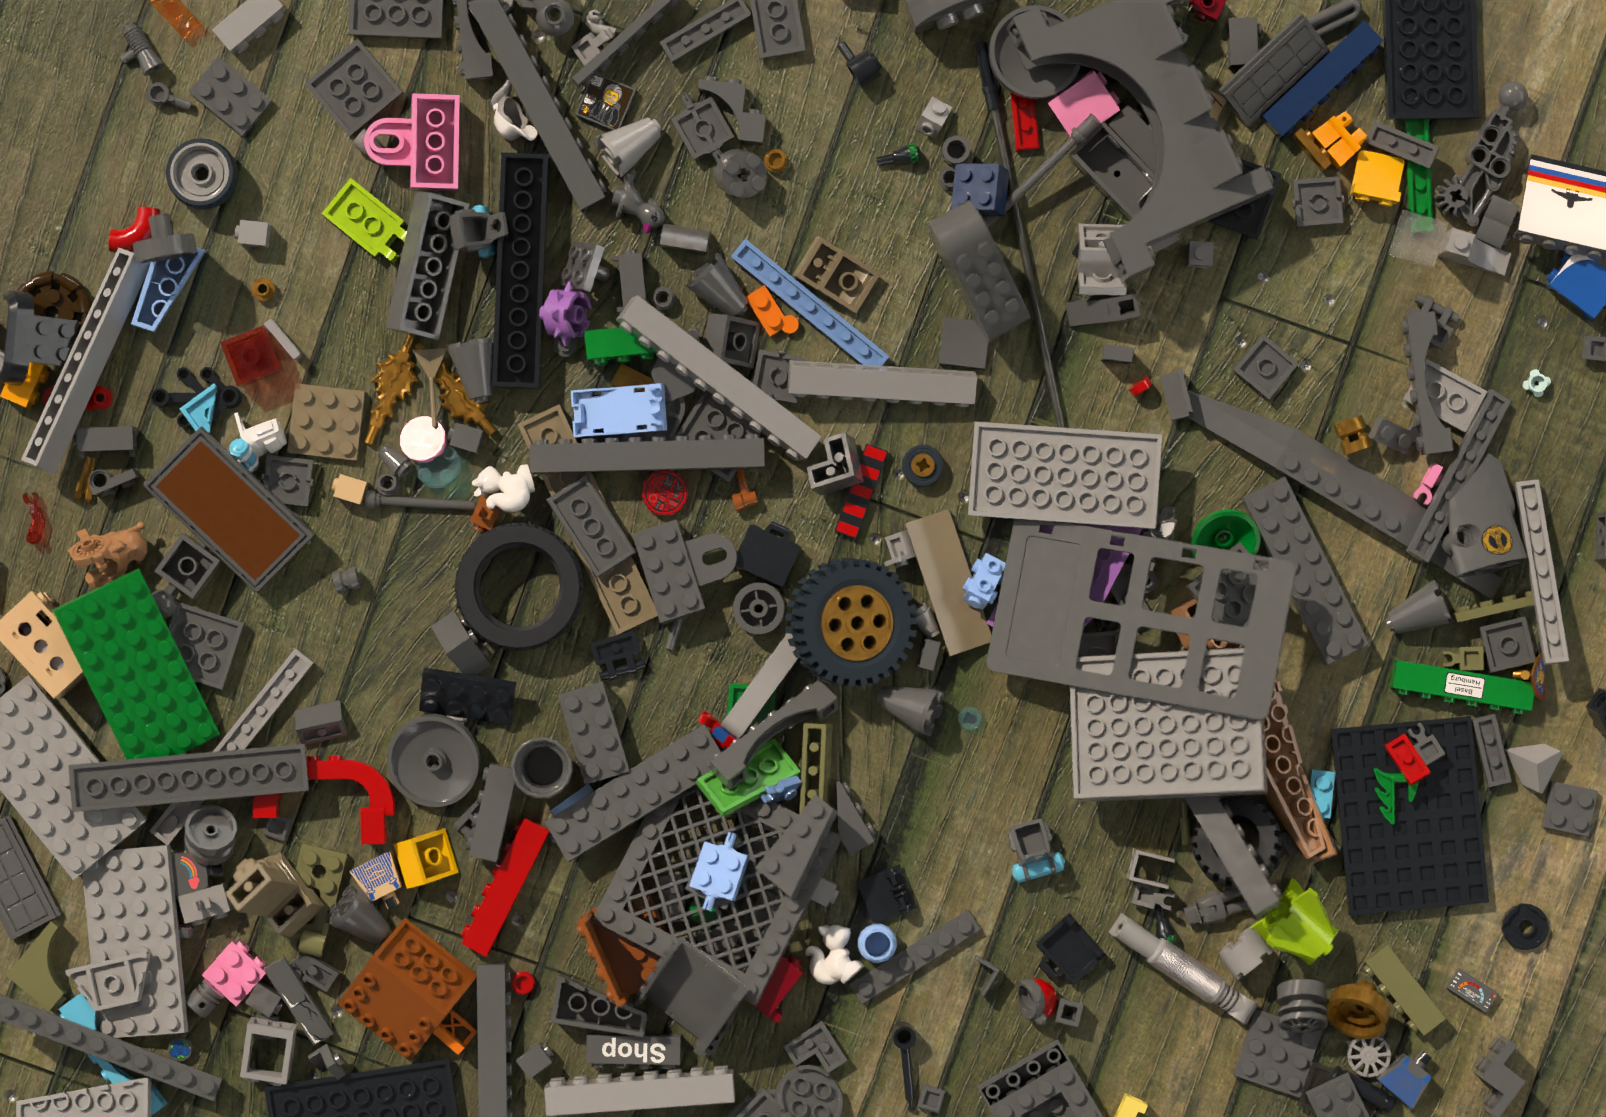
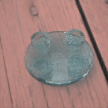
[416,444,462,488]

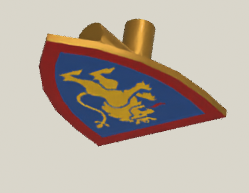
[1513,653,1546,700]

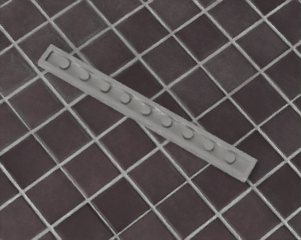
[150,648,314,845]

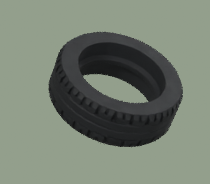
[455,523,584,651]

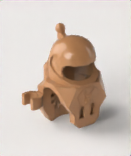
[68,521,148,587]

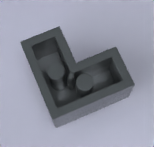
[807,432,864,495]
[431,611,491,675]

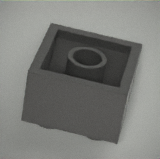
[703,313,761,369]

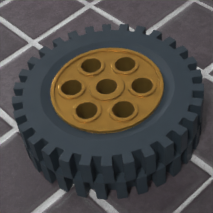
[785,558,917,687]

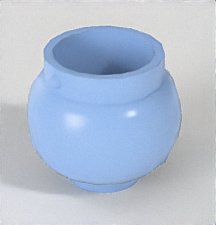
[858,924,897,963]

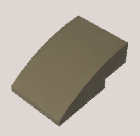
[792,236,880,313]

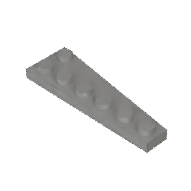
[16,1077,152,1117]

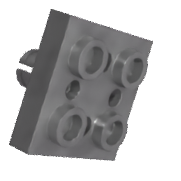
[560,241,610,292]

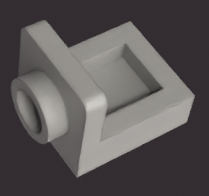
[916,96,953,139]
[884,530,916,568]

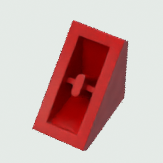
[360,807,389,844]

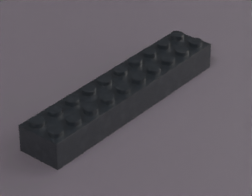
[492,152,550,390]

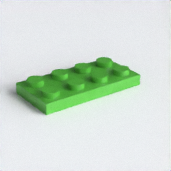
[696,738,801,817]

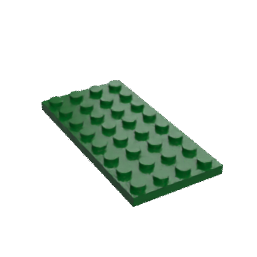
[52,568,220,760]

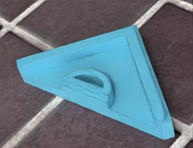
[179,383,217,433]

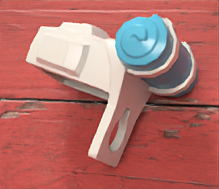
[229,412,287,473]

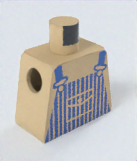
[350,850,403,909]

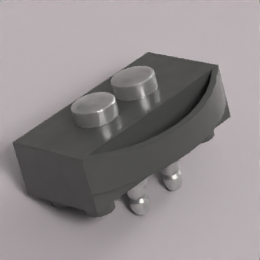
[905,0,1001,34]

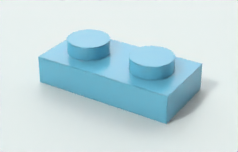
[1309,769,1335,818]

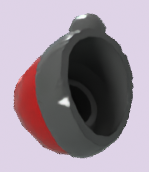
[1018,978,1057,1026]

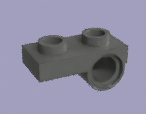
[89,469,140,498]

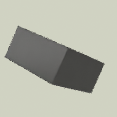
[1101,344,1134,364]
[915,639,941,671]

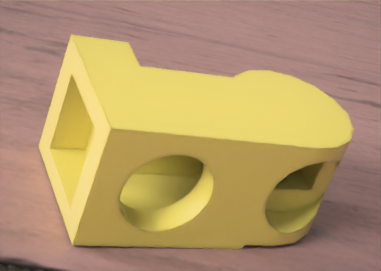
[1114,1093,1148,1117]

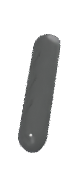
[1276,0,1362,36]

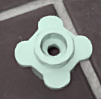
[1523,369,1551,397]

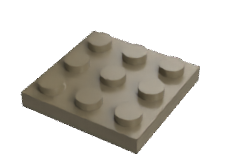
[287,383,366,461]

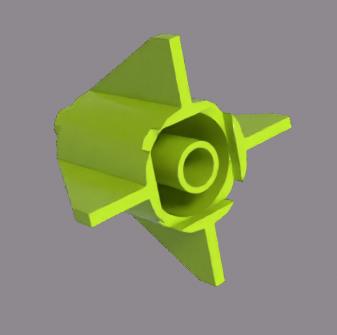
[1250,877,1339,965]

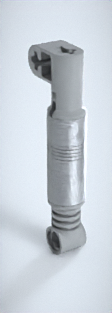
[1109,913,1259,1025]

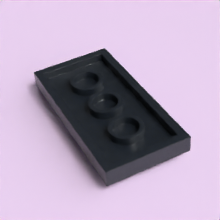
[419,667,517,725]

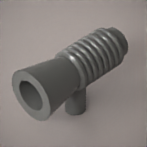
[120,22,164,76]

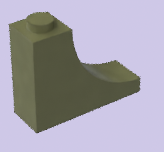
[6,919,68,1011]

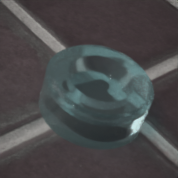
[958,707,982,730]

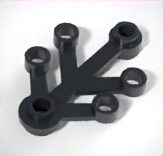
[150,367,242,428]

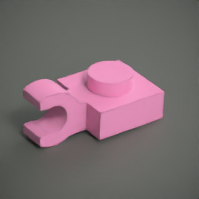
[1413,463,1443,505]

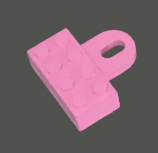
[364,94,460,192]

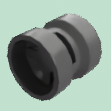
[332,566,361,594]

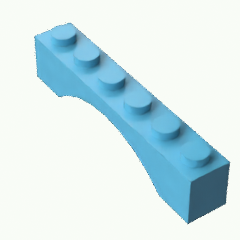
[59,993,168,1115]

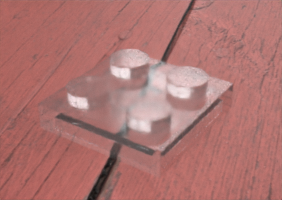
[1388,209,1448,268]

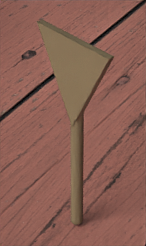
[412,348,447,428]

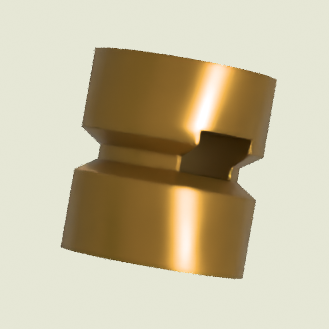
[1333,415,1373,456]

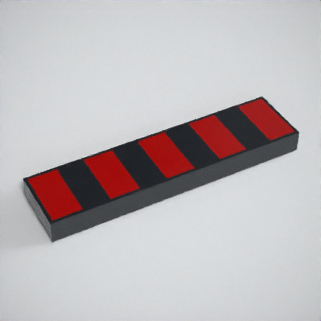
[834,443,888,539]

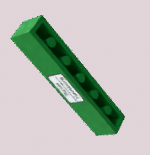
[1389,660,1534,715]

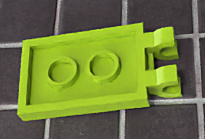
[321,178,407,264]

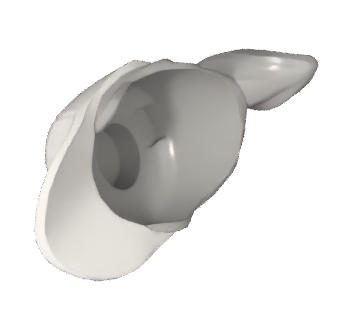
[491,80,537,141]

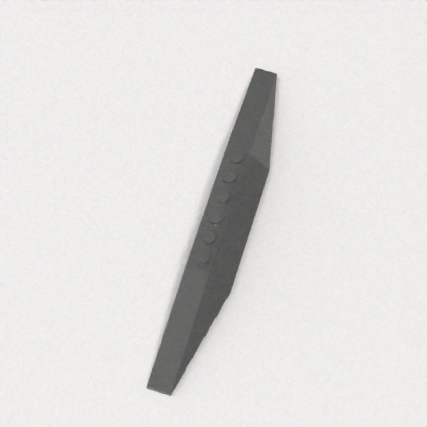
[1187,390,1503,599]

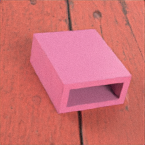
[1047,69,1120,137]

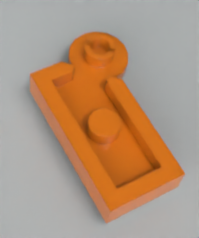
[746,285,799,337]

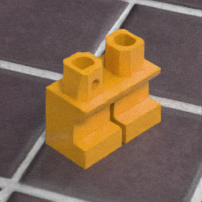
[1311,111,1367,169]

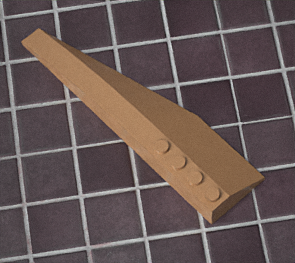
[1167,598,1326,859]

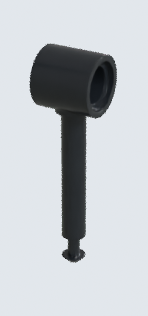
[891,1021,916,1111]

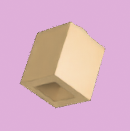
[331,474,369,505]

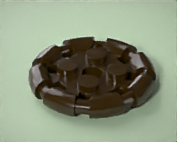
[16,271,93,336]

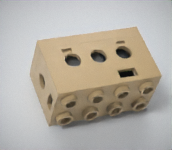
[0,591,85,699]

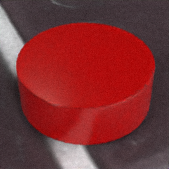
[1128,376,1152,396]
[511,971,535,995]

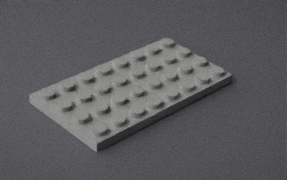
[968,422,1163,529]
[0,675,148,880]
[82,845,188,1038]

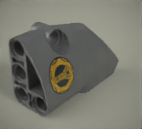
[1441,453,1527,578]

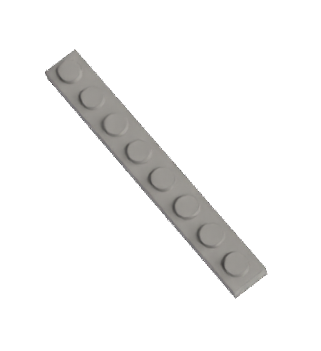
[1514,479,1569,665]

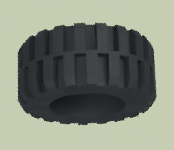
[1191,797,1283,890]

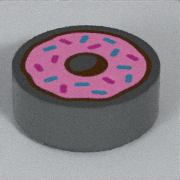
[178,924,194,938]

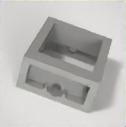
[240,1017,298,1086]

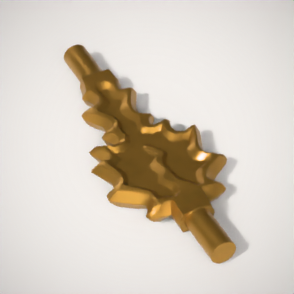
[364,334,419,445]
[414,342,497,436]

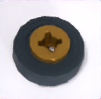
[902,445,944,486]

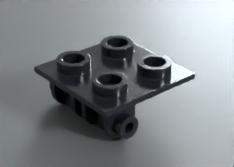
[856,864,917,924]

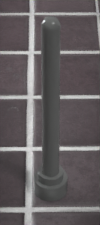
[365,490,477,511]

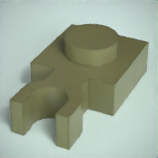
[1443,647,1484,670]

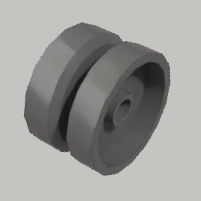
[184,805,237,866]

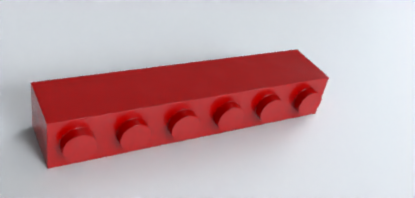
[460,817,550,956]

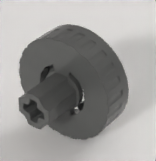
[133,214,197,263]

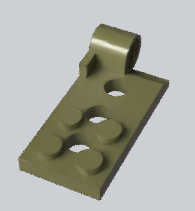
[293,843,348,957]

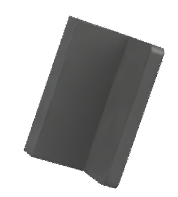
[1160,367,1194,422]
[295,701,347,745]

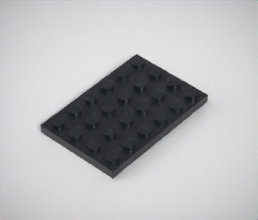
[1382,0,1479,120]

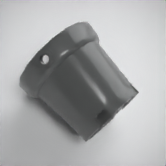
[511,737,573,799]

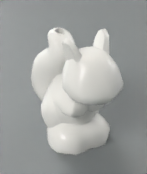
[472,464,535,513]
[805,925,864,985]

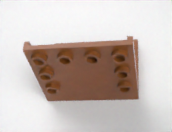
[576,885,668,1007]
[337,918,477,1061]

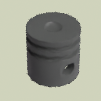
[942,136,970,167]
[185,978,225,1018]

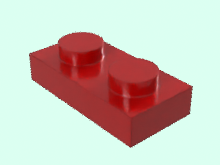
[1384,734,1431,786]

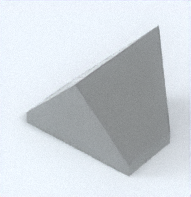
[1504,744,1563,794]

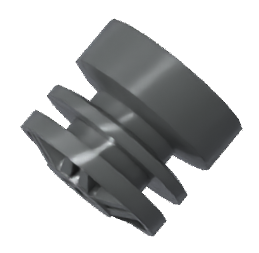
[1277,979,1328,1033]

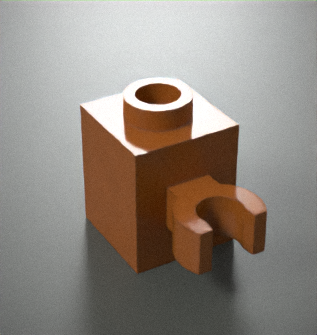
[470,496,502,533]

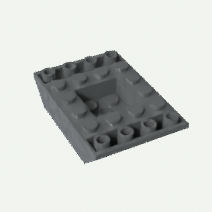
[977,1039,1103,1117]

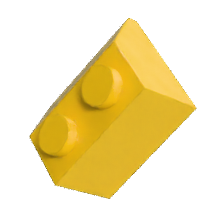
[393,828,459,889]

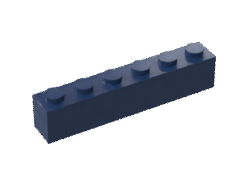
[1260,20,1384,139]

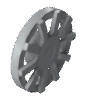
[1347,1036,1391,1077]

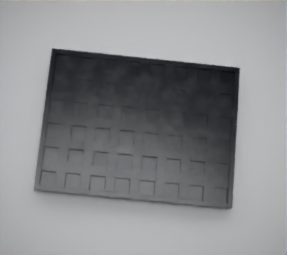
[1330,716,1489,915]

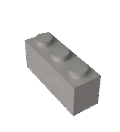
[212,0,286,55]

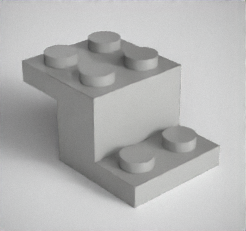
[1077,224,1127,296]

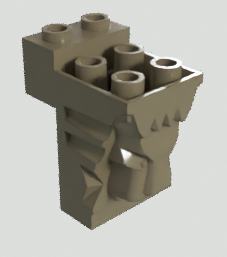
[225,853,324,937]

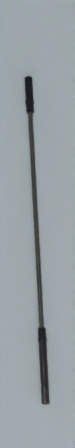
[974,41,1110,629]

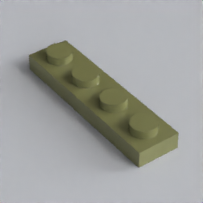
[1451,590,1534,623]

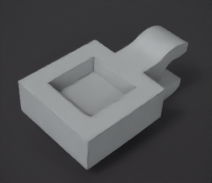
[571,28,614,66]

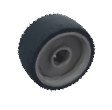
[166,138,238,209]

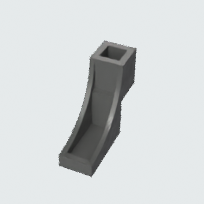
[698,76,766,145]

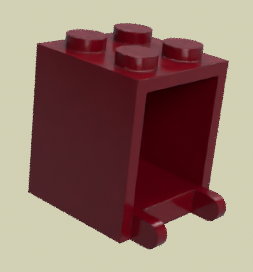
[742,953,803,1023]

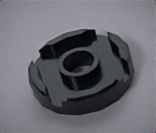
[1501,903,1549,950]

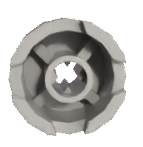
[1219,927,1273,980]

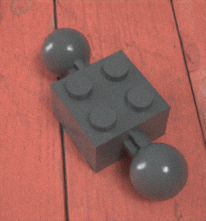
[152,533,223,619]

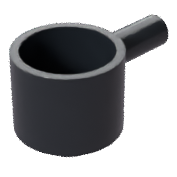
[837,42,882,88]

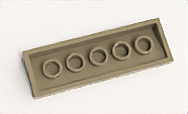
[905,509,992,656]

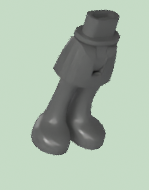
[1183,888,1267,926]

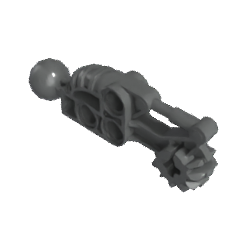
[1434,81,1528,227]

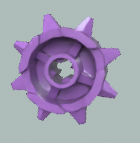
[539,282,591,346]

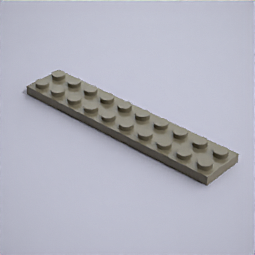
[517,404,658,635]

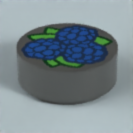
[168,1037,193,1061]

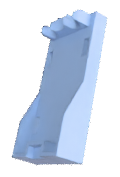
[571,383,667,438]

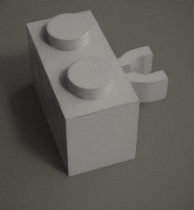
[178,882,233,926]

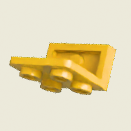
[1350,150,1404,207]

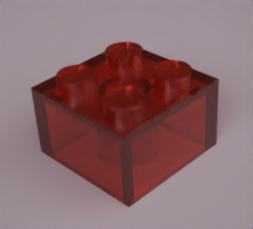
[220,325,284,388]

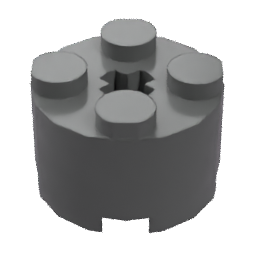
[714,149,766,198]

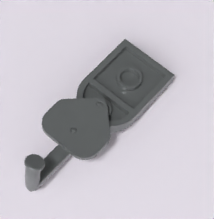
[622,327,700,442]

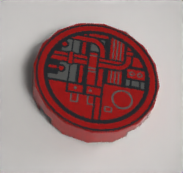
[641,470,688,516]

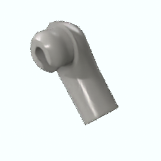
[587,10,616,39]

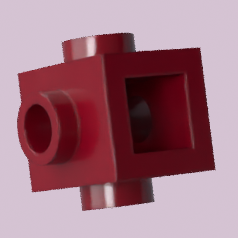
[1189,0,1226,23]

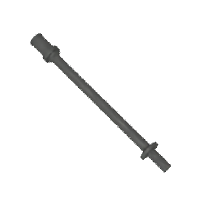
[984,113,1101,229]

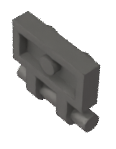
[1400,294,1460,350]

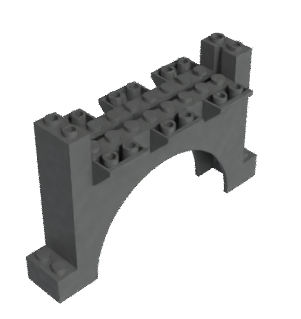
[1006,0,1274,283]

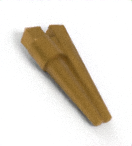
[74,457,95,502]

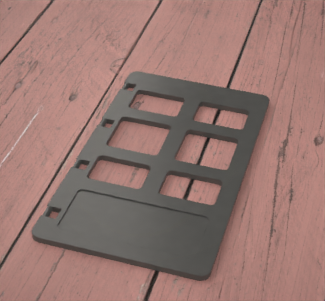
[986,519,1296,720]

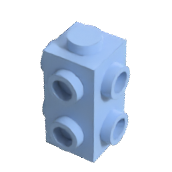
[962,553,1006,610]

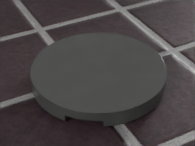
[775,1065,843,1117]

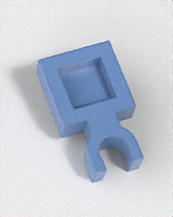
[760,775,802,803]

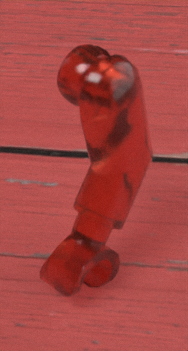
[23,492,46,544]

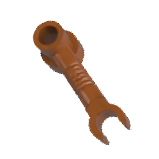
[732,468,758,513]

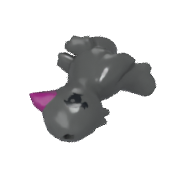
[611,169,665,234]

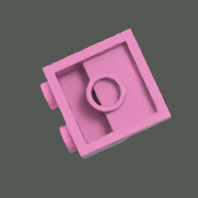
[202,940,267,1006]

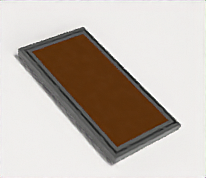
[143,426,315,592]

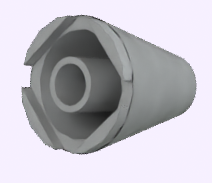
[595,118,662,177]

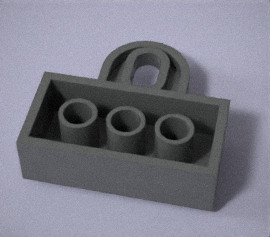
[632,519,737,625]

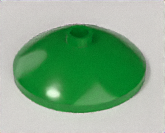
[1191,509,1261,568]

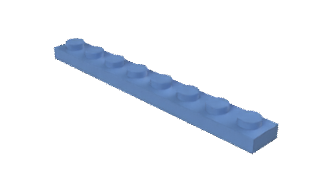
[731,239,890,366]

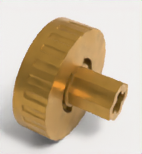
[1326,980,1390,1039]

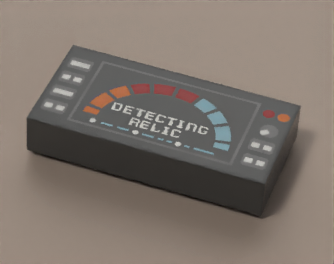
[1446,968,1499,1013]

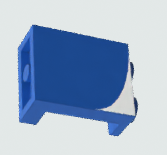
[1545,253,1606,320]

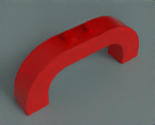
[253,755,396,818]

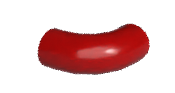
[109,207,161,253]

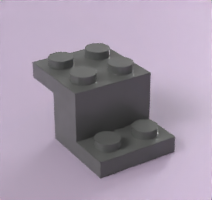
[1474,1035,1526,1117]

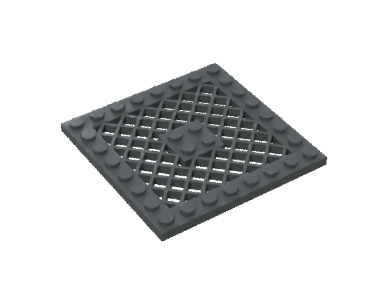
[592,785,843,1006]

